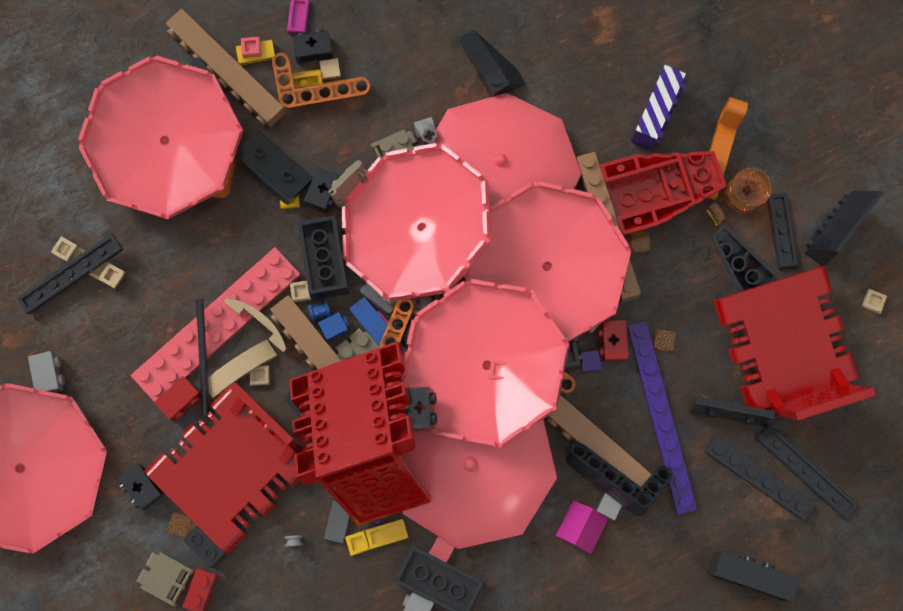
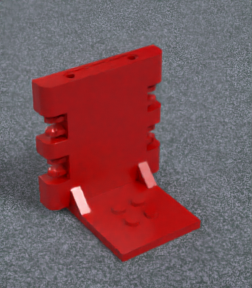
[713,266,875,420]
[289,341,431,526]
[144,381,303,554]

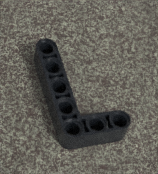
[566,442,673,516]

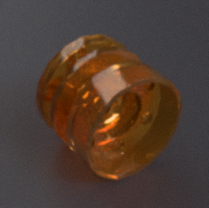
[724,168,772,213]

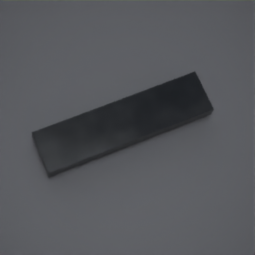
[767,193,799,269]

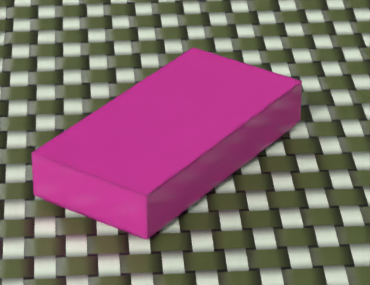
[287,0,310,34]

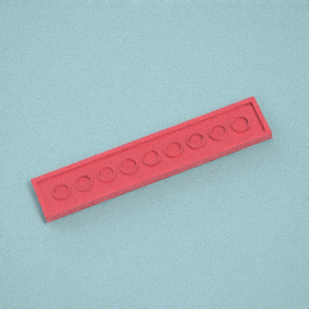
[130,247,301,402]

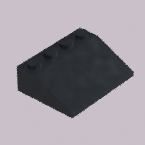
[804,191,883,266]

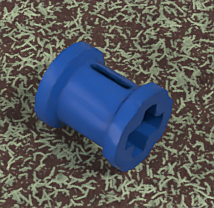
[308,300,331,321]

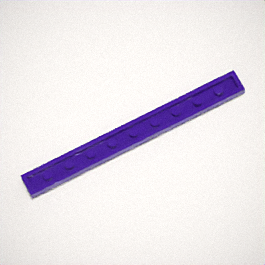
[627,321,697,514]

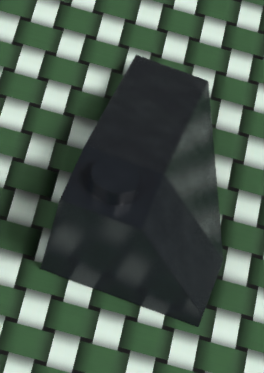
[458,30,525,97]
[711,223,780,292]

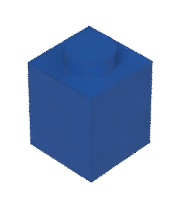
[318,312,350,343]

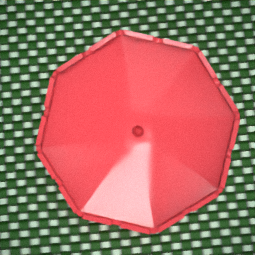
[78,55,243,220]
[427,93,582,206]
[342,143,491,301]
[463,181,631,342]
[401,279,570,448]
[0,383,107,553]
[402,409,557,549]

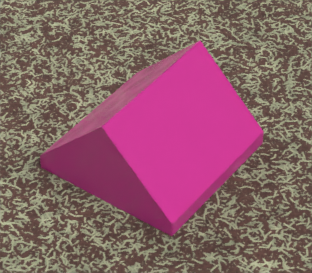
[556,501,608,554]

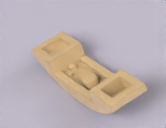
[51,236,125,289]
[224,298,286,352]
[208,340,278,399]

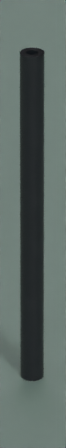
[196,299,210,416]

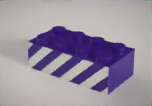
[631,65,686,151]

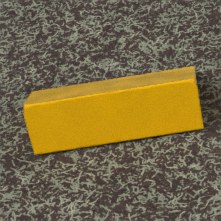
[284,69,324,95]

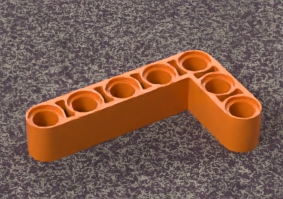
[272,52,370,108]
[708,97,748,200]
[379,299,414,381]

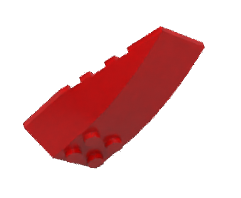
[600,151,726,236]

